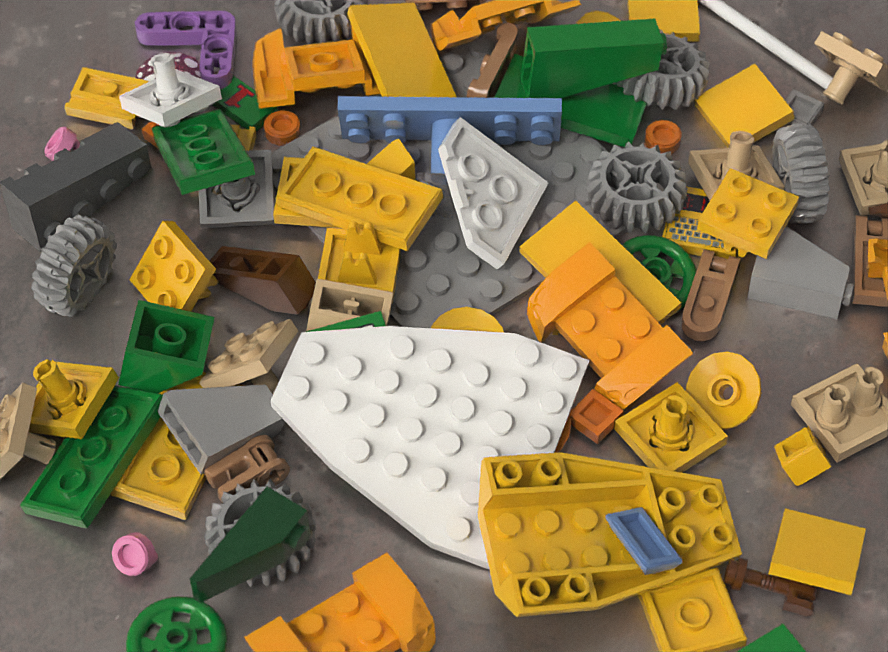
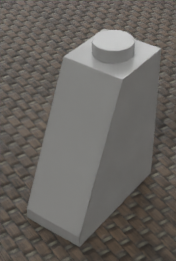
[748,227,854,319]
[158,384,285,475]

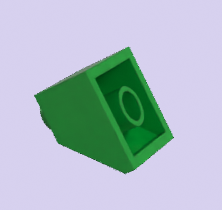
[118,300,215,394]

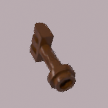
[723,557,817,616]

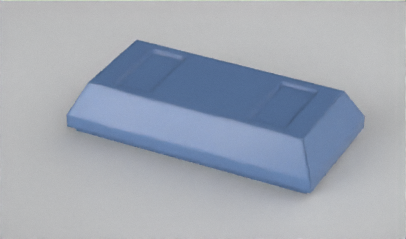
[605,507,683,575]

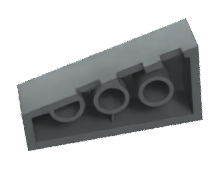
[0,122,152,253]

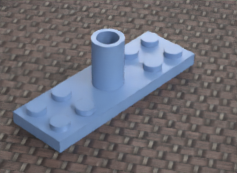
[338,96,562,187]

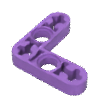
[135,11,237,89]

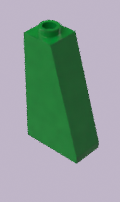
[520,18,667,98]

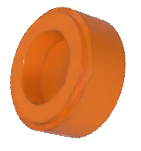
[264,110,301,146]
[645,120,682,154]

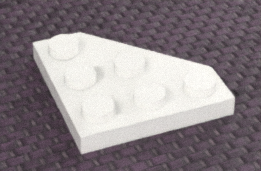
[438,117,549,269]

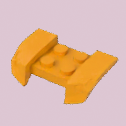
[431,0,581,51]
[252,25,381,109]
[527,242,693,410]
[244,552,436,652]

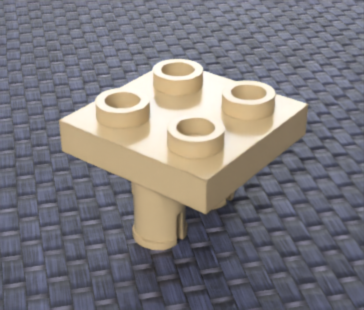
[791,363,888,462]

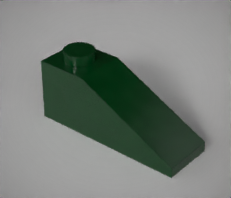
[189,486,311,603]

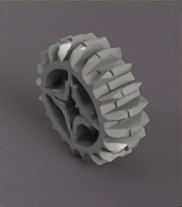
[275,0,368,45]
[616,29,710,110]
[771,123,830,224]
[586,141,687,234]
[31,215,117,317]
[204,479,316,587]

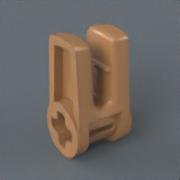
[204,435,290,504]

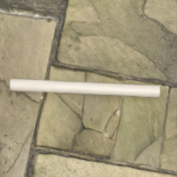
[697,0,833,90]

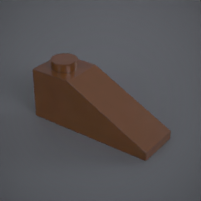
[209,246,316,315]

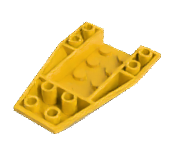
[478,452,742,617]

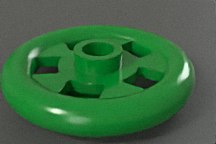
[622,235,697,314]
[126,596,227,652]

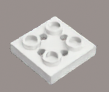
[119,53,222,127]

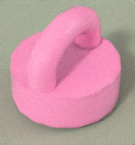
[44,127,80,161]
[112,533,158,576]

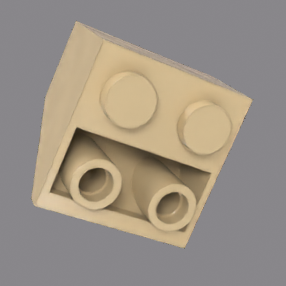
[307,279,393,331]

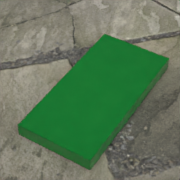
[495,54,647,147]
[152,109,256,195]
[20,385,163,529]

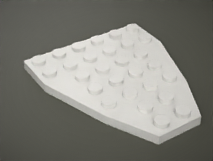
[271,326,589,570]

